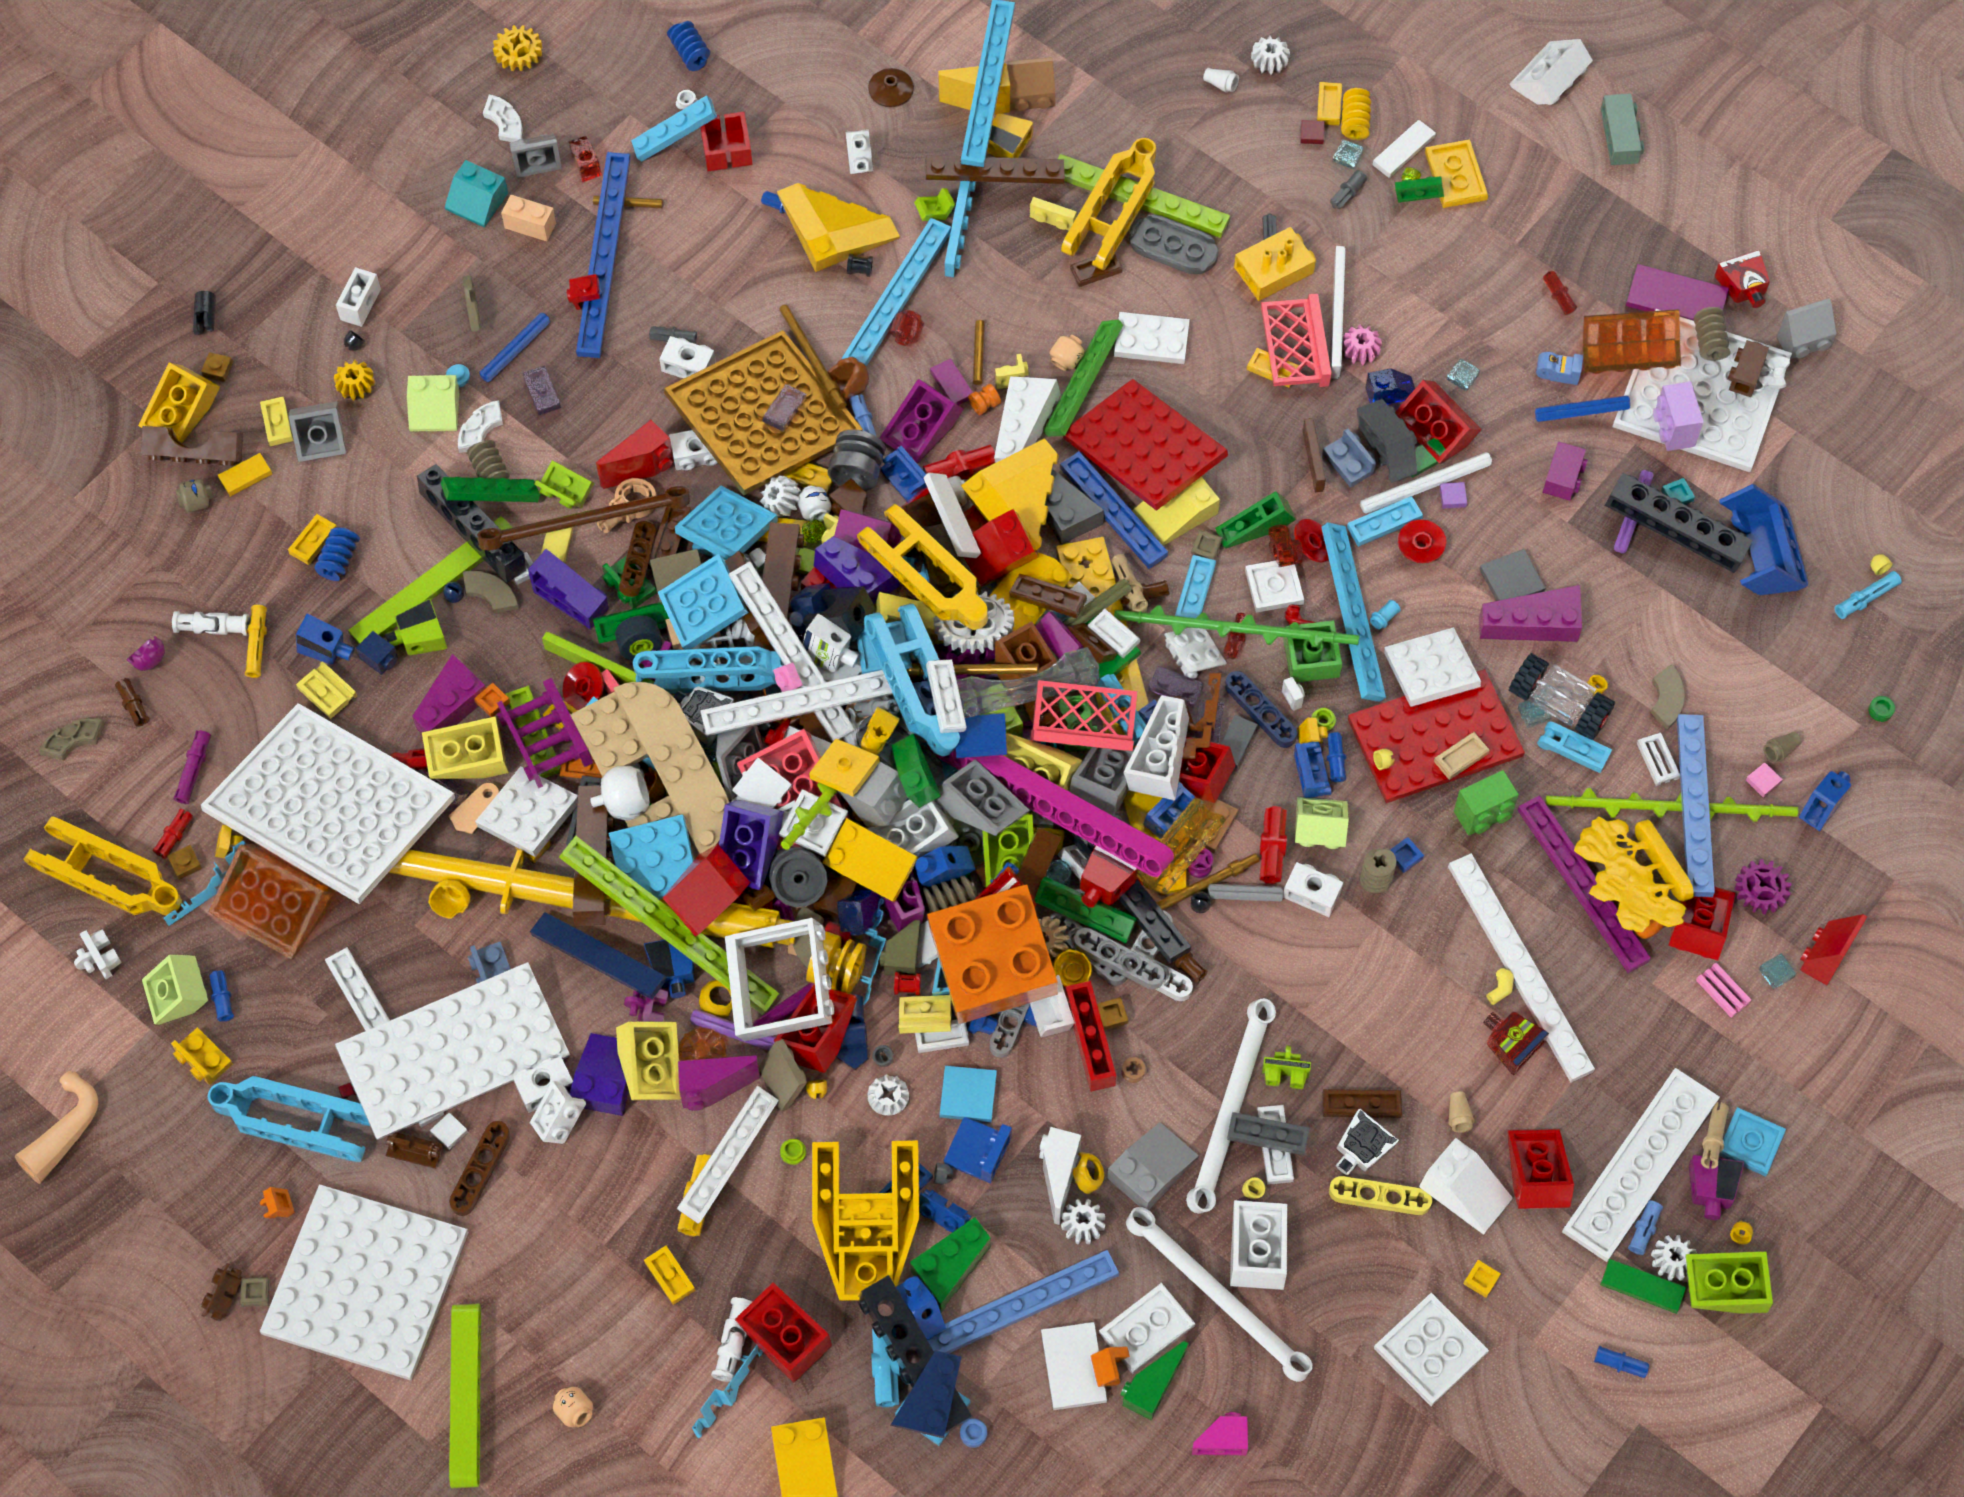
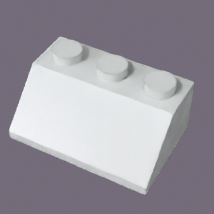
[1510,39,1593,105]

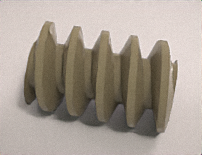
[1694,307,1731,361]
[466,440,510,479]
[1360,848,1396,893]
[921,875,977,914]

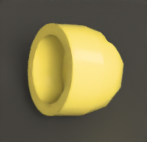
[1870,554,1893,576]
[1373,749,1395,770]
[1242,1177,1265,1200]

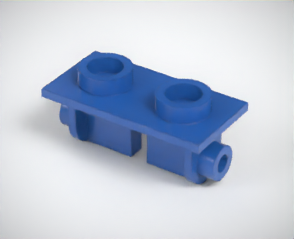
[919,1189,972,1232]

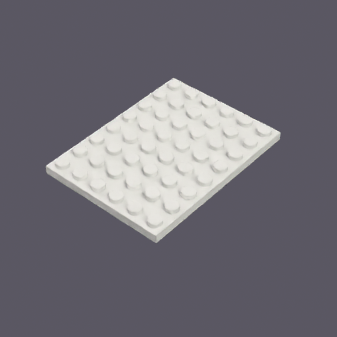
[201,703,455,904]

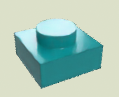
[1661,478,1695,505]

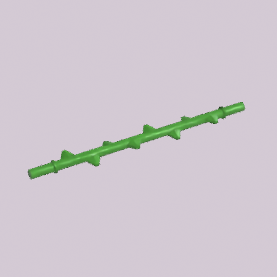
[1114,605,1360,647]

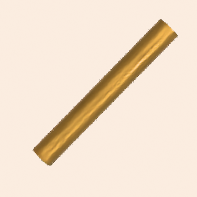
[593,195,663,208]
[973,320,985,385]

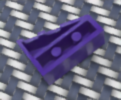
[814,536,900,604]
[528,549,609,630]

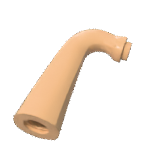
[15,1071,98,1184]

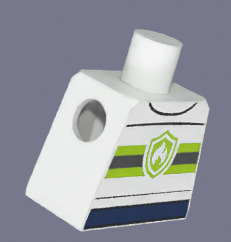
[802,614,860,672]

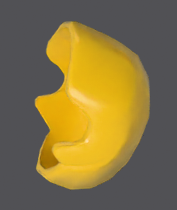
[428,880,470,919]
[1053,949,1092,988]

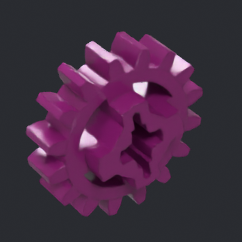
[1734,859,1792,914]

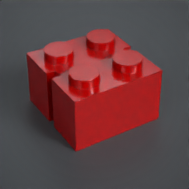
[700,112,753,172]

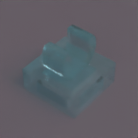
[1518,696,1551,729]

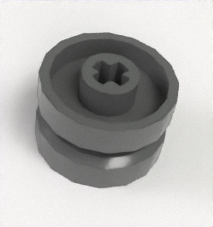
[768,844,827,907]

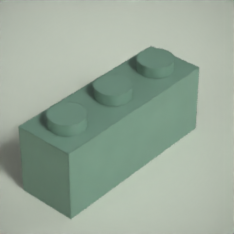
[1600,94,1644,165]

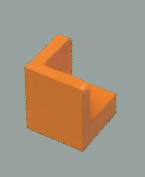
[1090,1346,1130,1387]

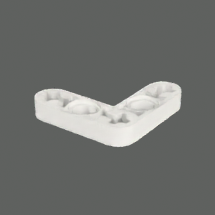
[1125,911,1193,1001]

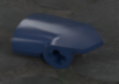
[836,994,868,1070]

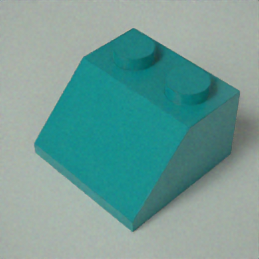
[445,160,508,228]

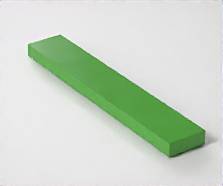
[1043,320,1123,437]

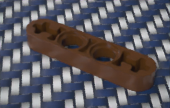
[619,521,656,597]
[449,1121,510,1216]

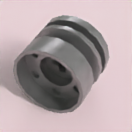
[828,430,886,491]

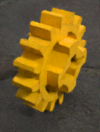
[493,25,543,71]

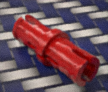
[152,809,194,859]

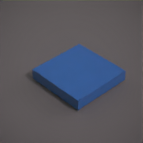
[956,713,1007,758]

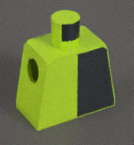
[385,599,447,655]

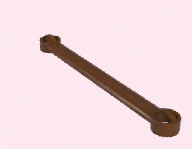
[477,486,690,551]

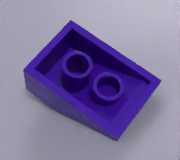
[719,800,784,890]
[570,1033,629,1116]

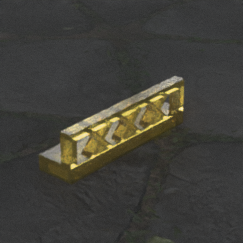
[1137,798,1226,895]

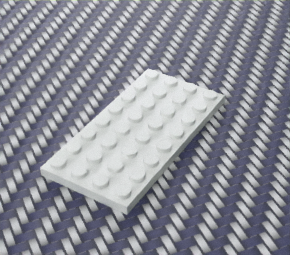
[335,962,570,1140]

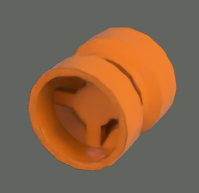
[968,383,1001,415]

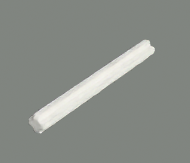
[1360,452,1492,514]

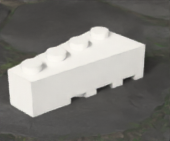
[994,376,1061,463]
[1124,695,1189,800]

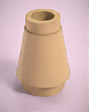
[1448,1092,1475,1133]

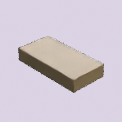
[1434,732,1490,780]

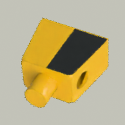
[987,113,1033,158]

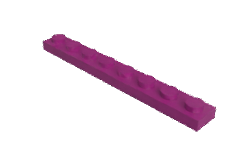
[1517,795,1651,973]

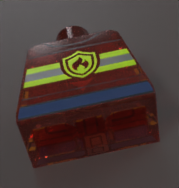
[1483,1012,1549,1076]

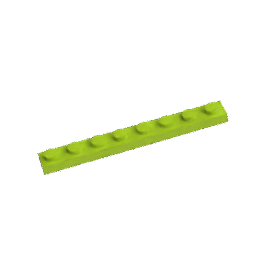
[1058,154,1230,238]

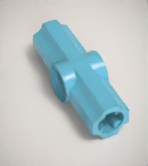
[1095,674,1146,746]
[871,1328,900,1408]

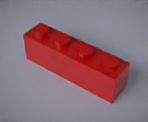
[1065,981,1116,1092]

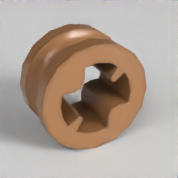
[1121,1057,1145,1083]

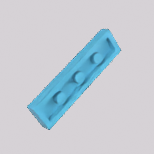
[631,95,717,162]

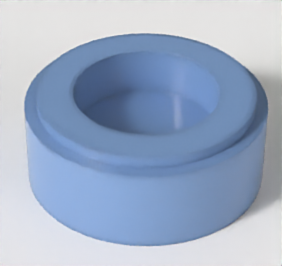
[960,1419,987,1448]

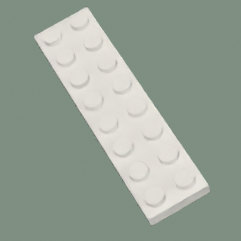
[1562,1068,1720,1262]

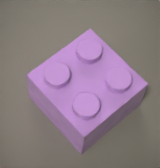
[1653,381,1704,451]

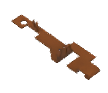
[1183,673,1222,759]

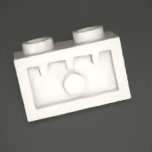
[530,1081,586,1144]

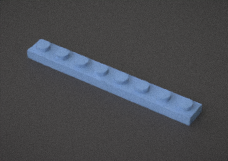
[1677,714,1715,897]
[927,1250,1119,1353]

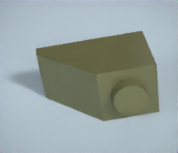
[880,920,920,976]

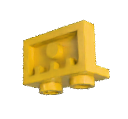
[171,1027,233,1085]

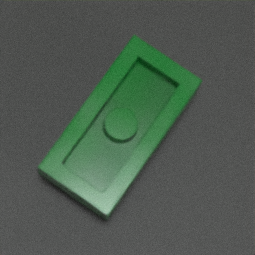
[1395,176,1444,203]

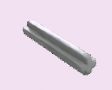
[1208,884,1283,901]

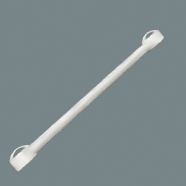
[1186,998,1276,1214]
[1126,1207,1312,1382]

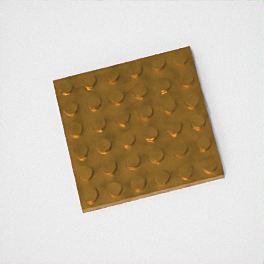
[664,330,863,496]

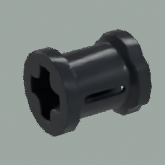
[847,253,873,277]

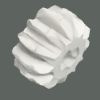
[1251,36,1290,75]
[760,475,801,517]
[1061,1199,1105,1244]
[1651,1235,1697,1281]

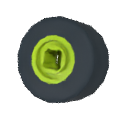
[615,616,663,661]

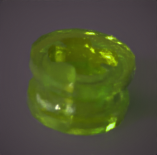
[802,519,825,543]

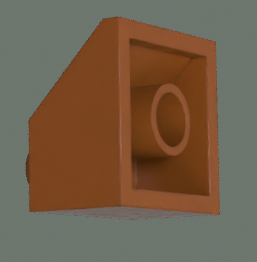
[995,621,1058,693]

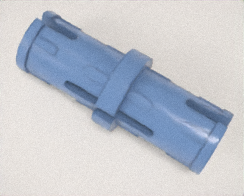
[1628,1200,1663,1255]

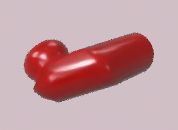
[1285,604,1316,625]

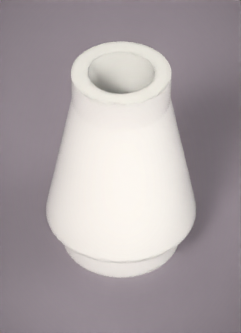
[1203,68,1239,93]

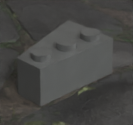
[1357,399,1417,483]
[1045,469,1104,545]

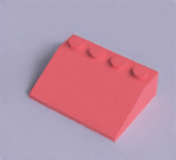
[737,729,851,850]

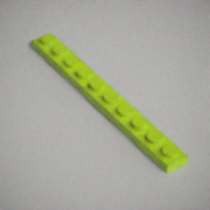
[559,836,779,1015]

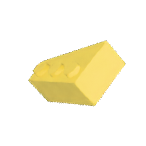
[875,592,944,644]

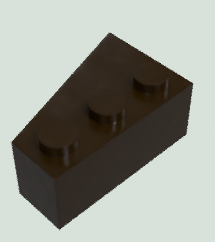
[921,524,981,598]

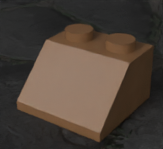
[1007,57,1055,111]

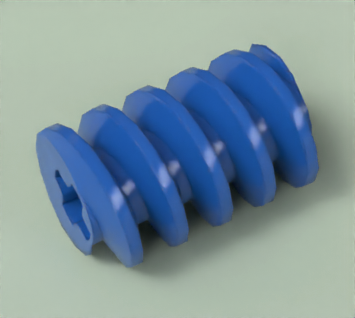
[667,21,710,71]
[314,527,360,581]

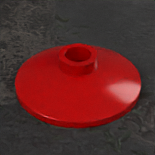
[1294,519,1329,563]
[1398,519,1446,563]
[563,662,604,710]
[764,718,791,747]

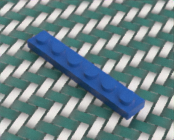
[1060,451,1168,569]

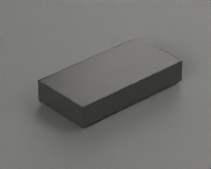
[1221,715,1258,768]

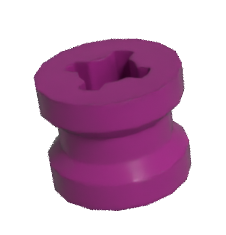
[1187,847,1213,878]

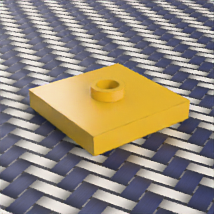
[809,739,880,797]

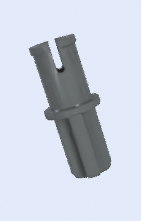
[1330,170,1367,209]
[649,326,697,344]

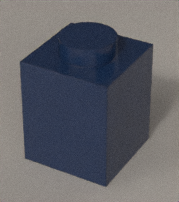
[356,631,398,675]

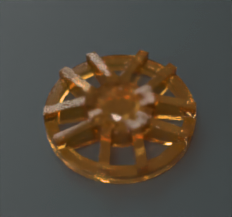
[678,1028,726,1061]

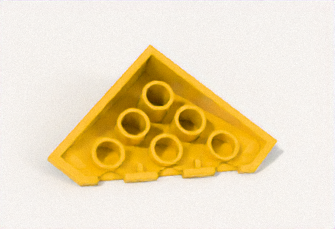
[777,183,900,272]
[961,438,1059,550]

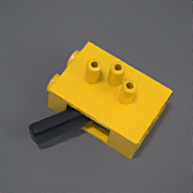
[1234,213,1316,301]

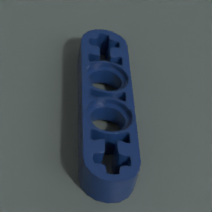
[1225,671,1297,748]

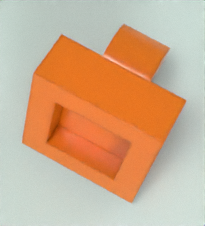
[474,683,510,717]
[260,1187,295,1219]

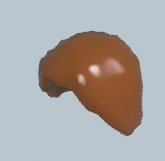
[828,356,869,401]

